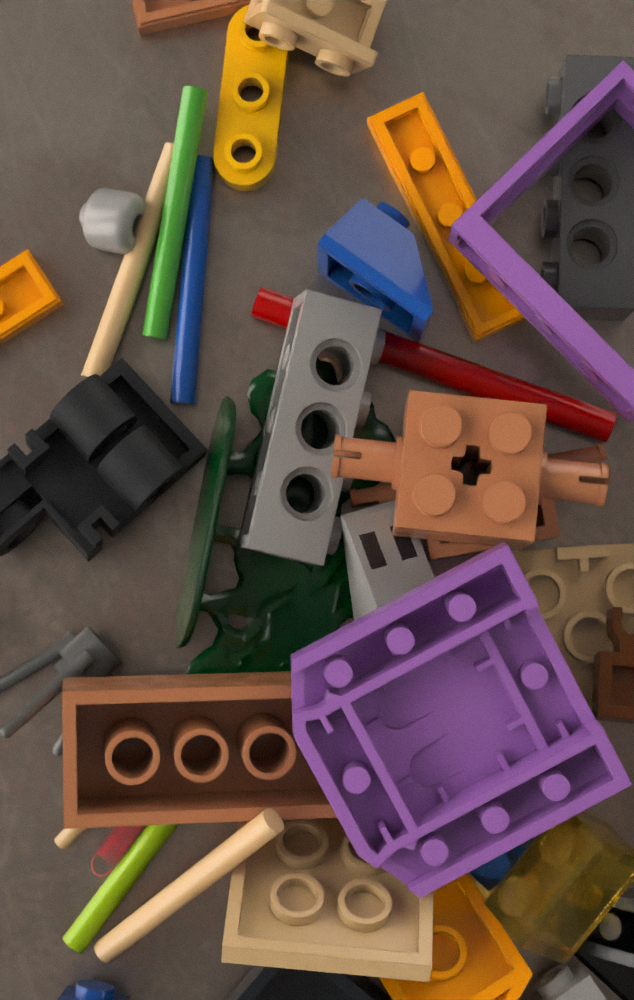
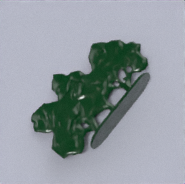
[175,357,396,674]

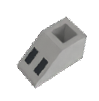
[340,500,434,621]

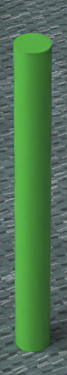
[142,86,208,340]

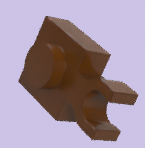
[592,607,634,724]

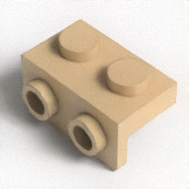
[243,0,387,77]

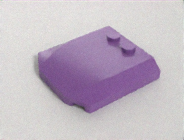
[291,541,632,898]

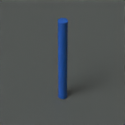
[170,155,214,406]

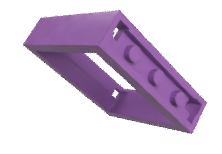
[448,60,634,423]

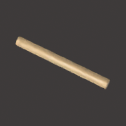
[81,142,174,378]
[94,808,284,963]

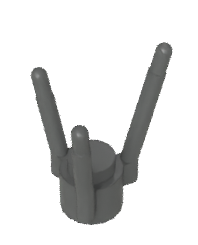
[0,626,122,756]

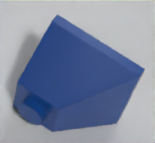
[317,197,434,343]

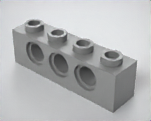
[236,289,386,566]

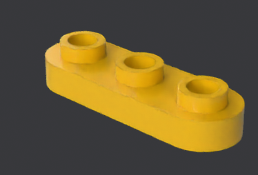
[213,5,289,192]

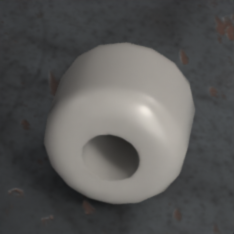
[79,188,146,255]

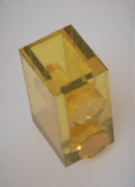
[484,811,634,964]

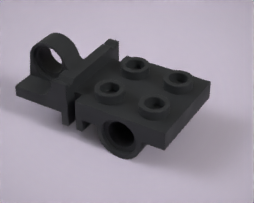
[0,358,208,561]

